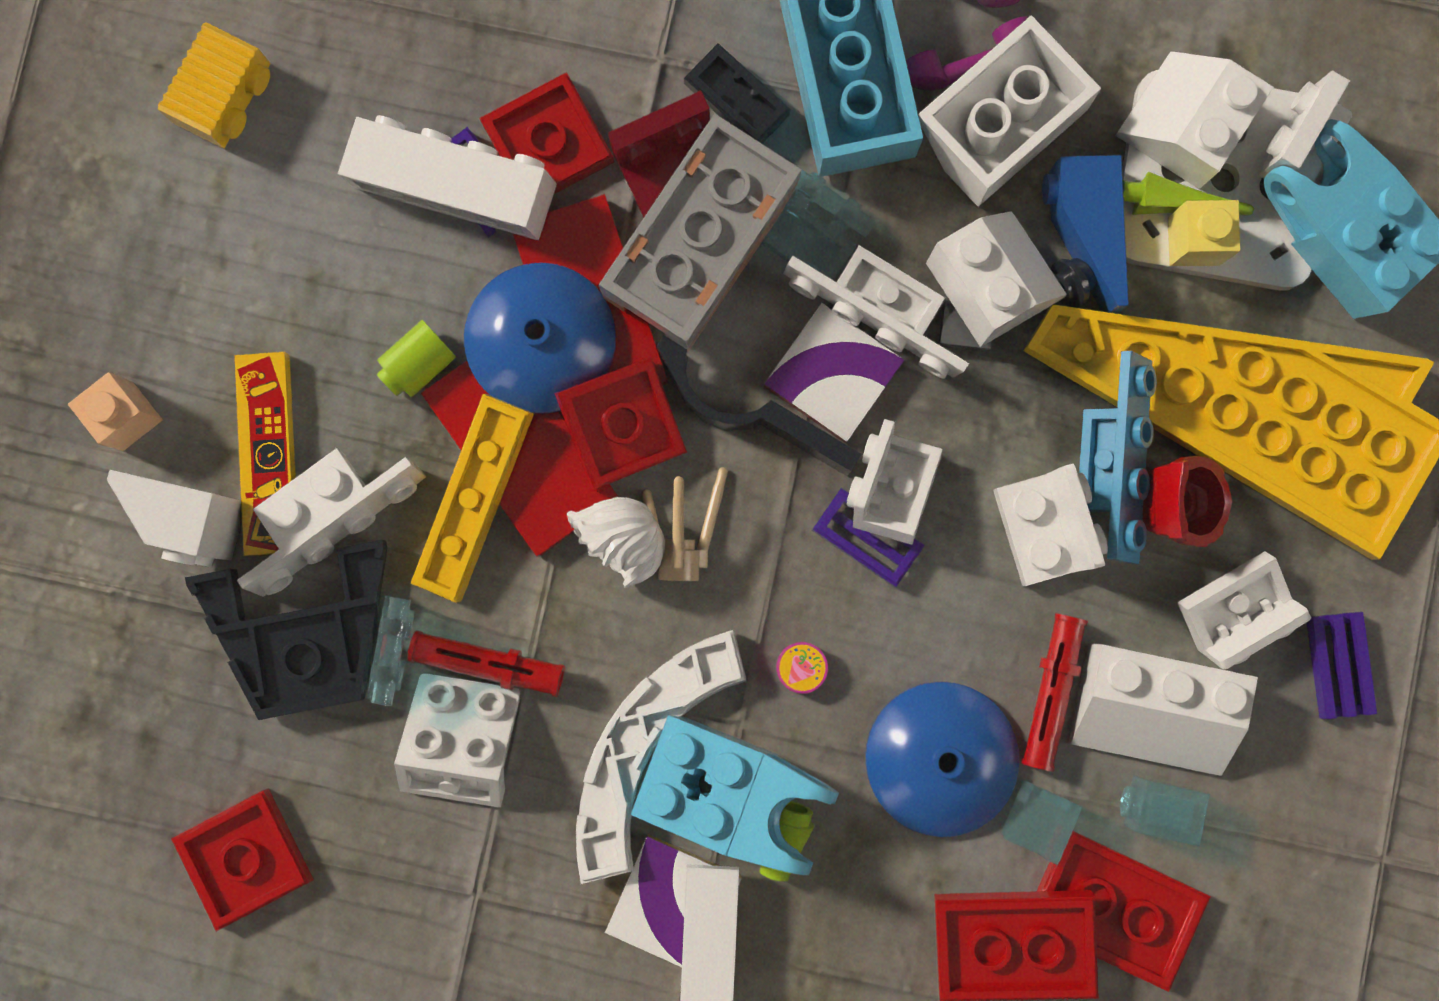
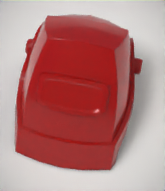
[1142,456,1232,547]

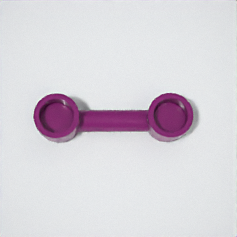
[906,16,1028,90]

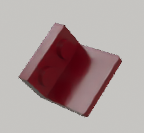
[608,90,710,218]

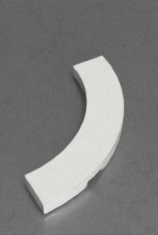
[576,630,747,884]

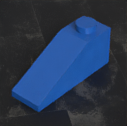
[1042,155,1129,314]

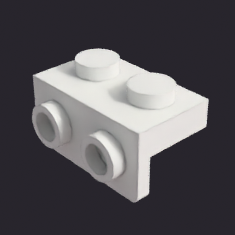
[1258,70,1352,191]
[847,419,942,545]
[1177,551,1311,669]

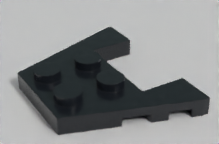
[185,540,388,720]

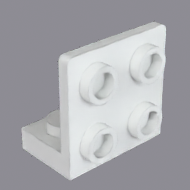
[993,464,1108,586]
[394,674,520,808]

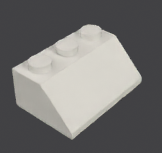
[918,15,1101,207]
[1068,644,1258,776]

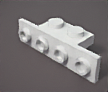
[783,245,969,379]
[237,448,426,597]

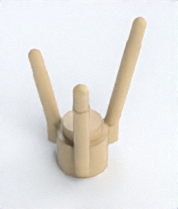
[642,467,728,581]

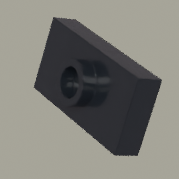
[684,43,791,144]

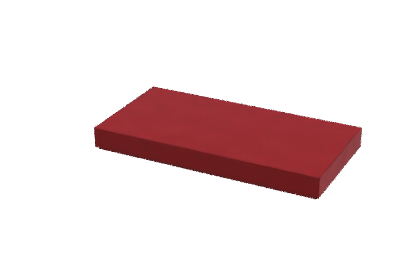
[513,194,668,385]
[421,361,619,558]

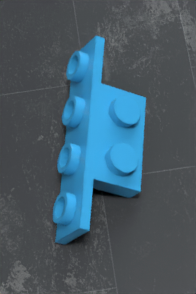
[1079,351,1157,564]

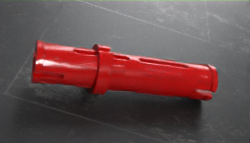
[1022,613,1088,772]
[407,630,565,697]

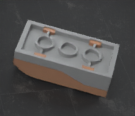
[599,113,802,353]

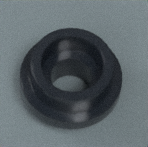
[1050,258,1096,308]

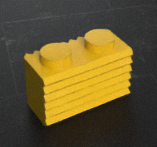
[158,22,271,149]

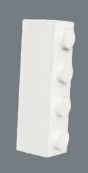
[338,115,557,240]

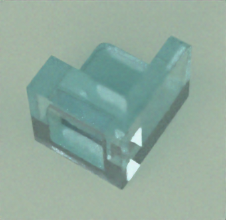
[1001,780,1083,865]

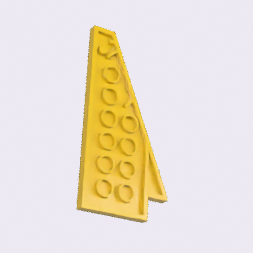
[1023,305,1439,560]

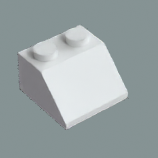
[1115,52,1274,189]
[926,211,1067,347]
[107,470,242,567]

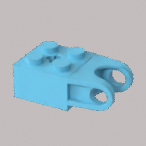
[1264,119,1439,319]
[631,715,839,875]

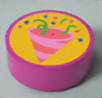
[776,642,828,694]

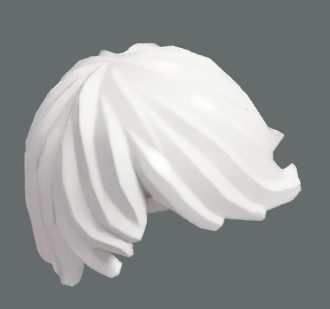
[567,497,665,588]

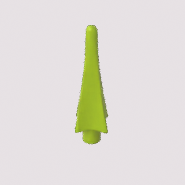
[1122,172,1254,216]

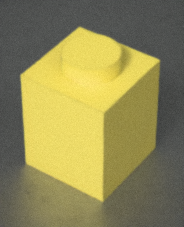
[1168,200,1240,266]

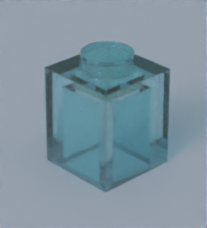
[1120,775,1210,846]

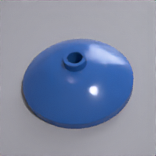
[464,263,616,414]
[865,682,1019,837]

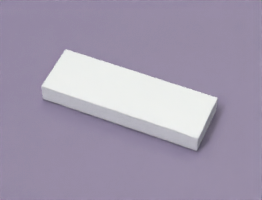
[680,864,739,1001]

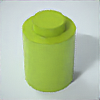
[376,319,457,397]

